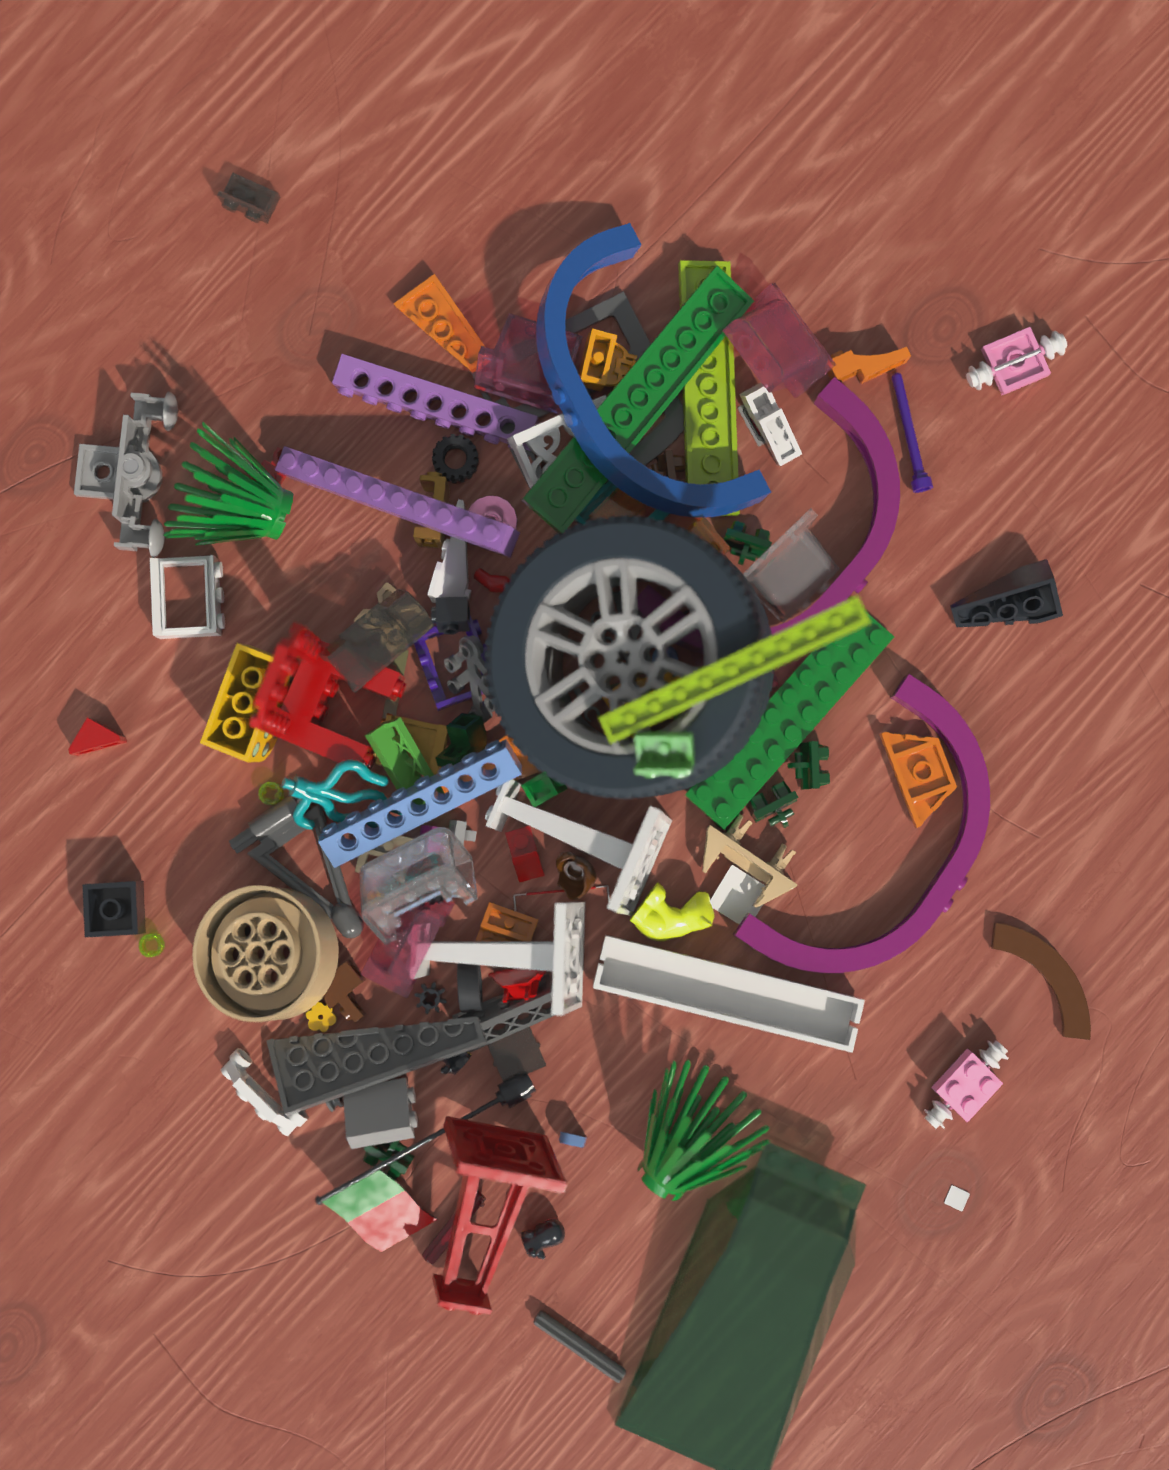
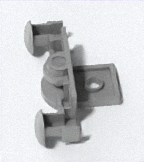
[74,392,178,558]

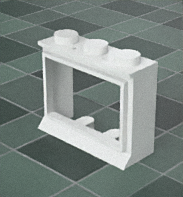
[150,555,225,639]

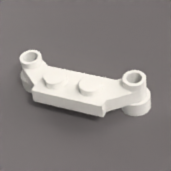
[221,1048,309,1136]

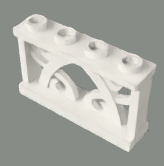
[507,395,606,488]

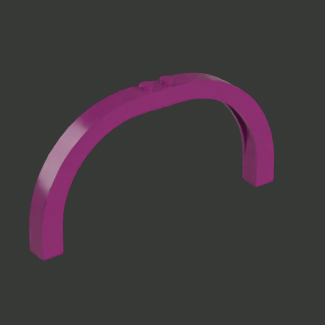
[637,377,900,654]
[733,674,990,973]

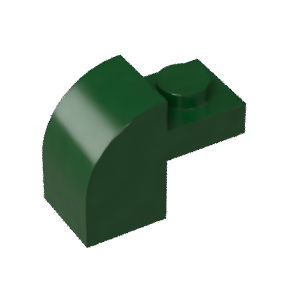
[435,713,487,767]

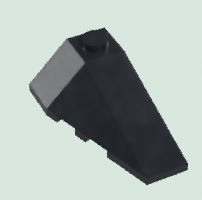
[950,559,1063,628]

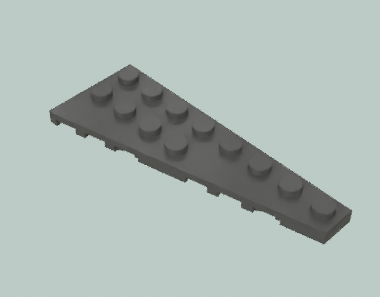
[266,1017,487,1116]

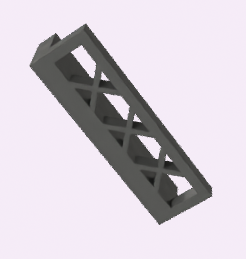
[452,974,555,1053]

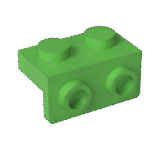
[634,732,695,778]

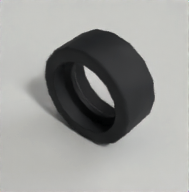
[457,963,483,1012]

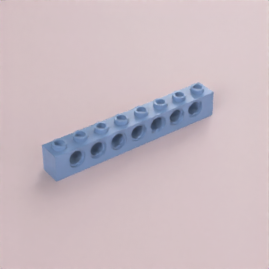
[318,739,522,868]

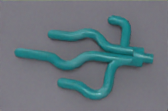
[281,759,402,830]

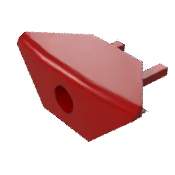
[488,968,546,1003]

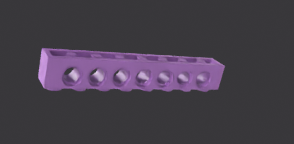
[332,354,539,451]

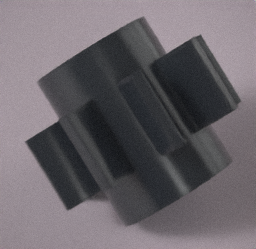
[414,981,447,1015]

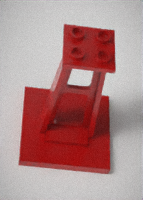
[432,1116,567,1315]

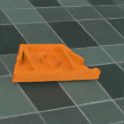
[880,732,957,828]

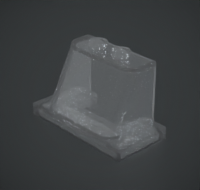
[743,508,840,623]

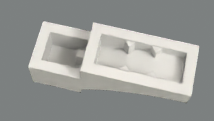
[739,382,802,466]

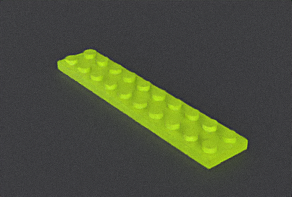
[678,260,740,516]

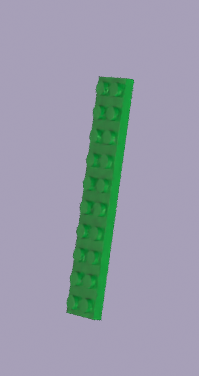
[684,611,895,830]

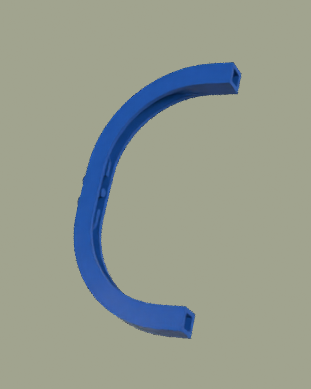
[536,223,771,518]

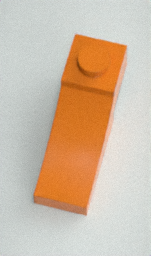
[825,346,911,384]

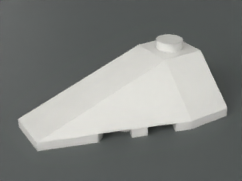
[427,499,471,603]

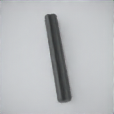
[533,1311,626,1383]

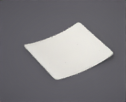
[710,865,765,924]

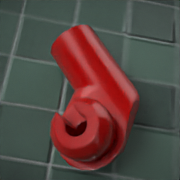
[474,568,511,593]

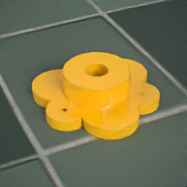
[306,1002,337,1032]

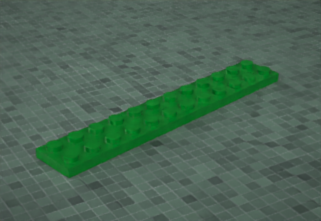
[521,266,754,534]

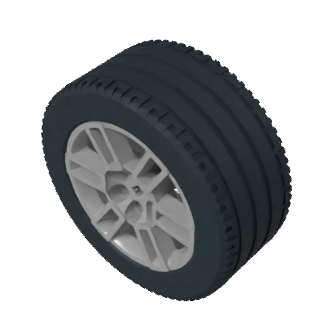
[485,516,774,799]

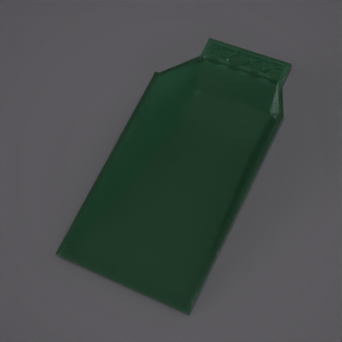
[615,1142,866,1470]

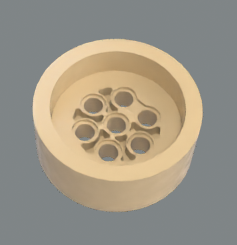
[193,886,339,1022]

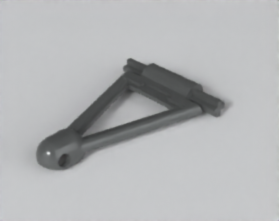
[229,795,364,939]

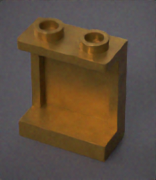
[413,472,450,549]
[373,713,449,775]

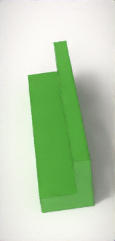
[365,717,444,805]

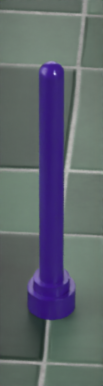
[892,372,933,493]

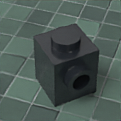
[431,597,470,635]

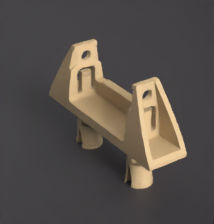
[702,814,797,908]

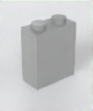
[343,1078,418,1149]

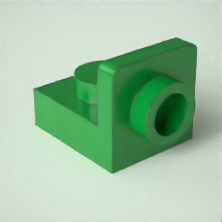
[521,771,568,807]

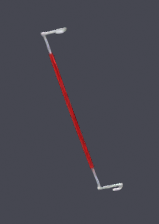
[513,885,610,911]

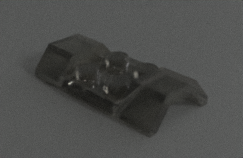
[319,589,434,693]

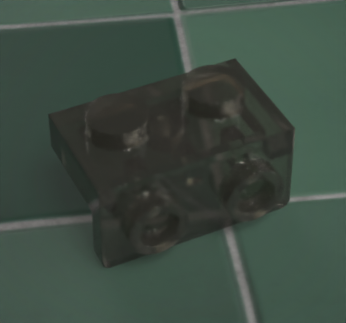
[217,173,280,224]

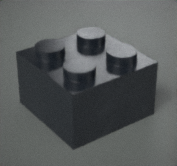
[82,881,146,938]

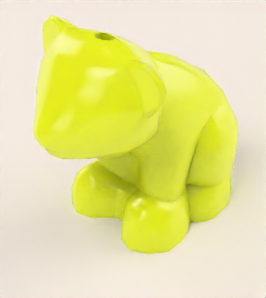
[630,882,714,941]

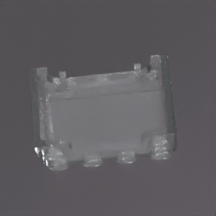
[359,827,478,945]

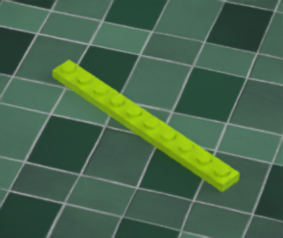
[599,596,871,744]

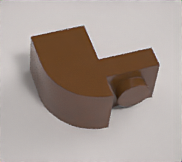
[324,960,366,1023]

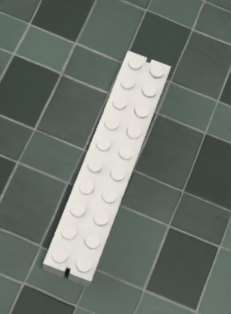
[593,935,865,1053]

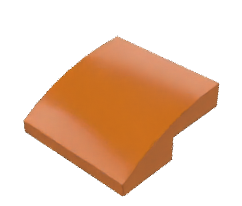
[475,902,538,969]

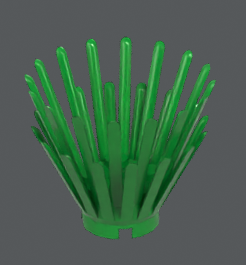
[163,422,294,545]
[637,1059,771,1201]

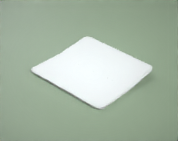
[944,1185,970,1211]

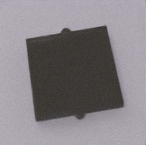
[488,1027,546,1082]

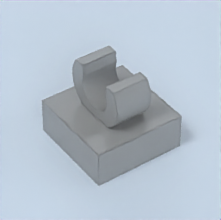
[446,820,477,848]

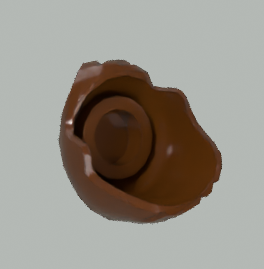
[556,851,597,900]

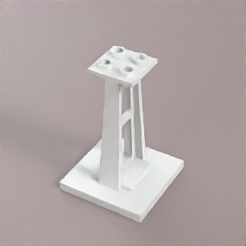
[485,779,672,916]
[407,901,586,1015]

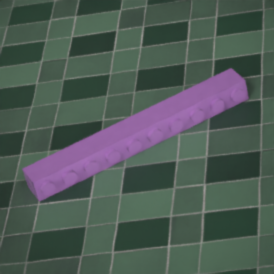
[275,446,520,558]

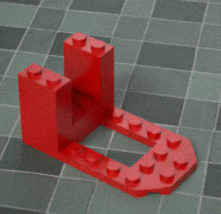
[250,622,407,770]

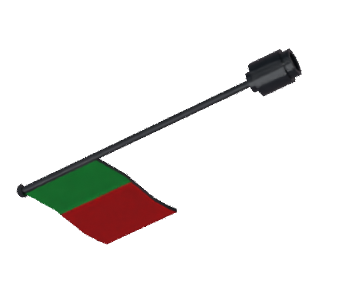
[315,1072,536,1252]

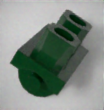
[721,521,772,566]
[787,741,830,790]
[750,781,799,828]
[363,1140,415,1180]

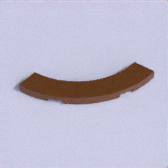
[991,923,1091,1040]

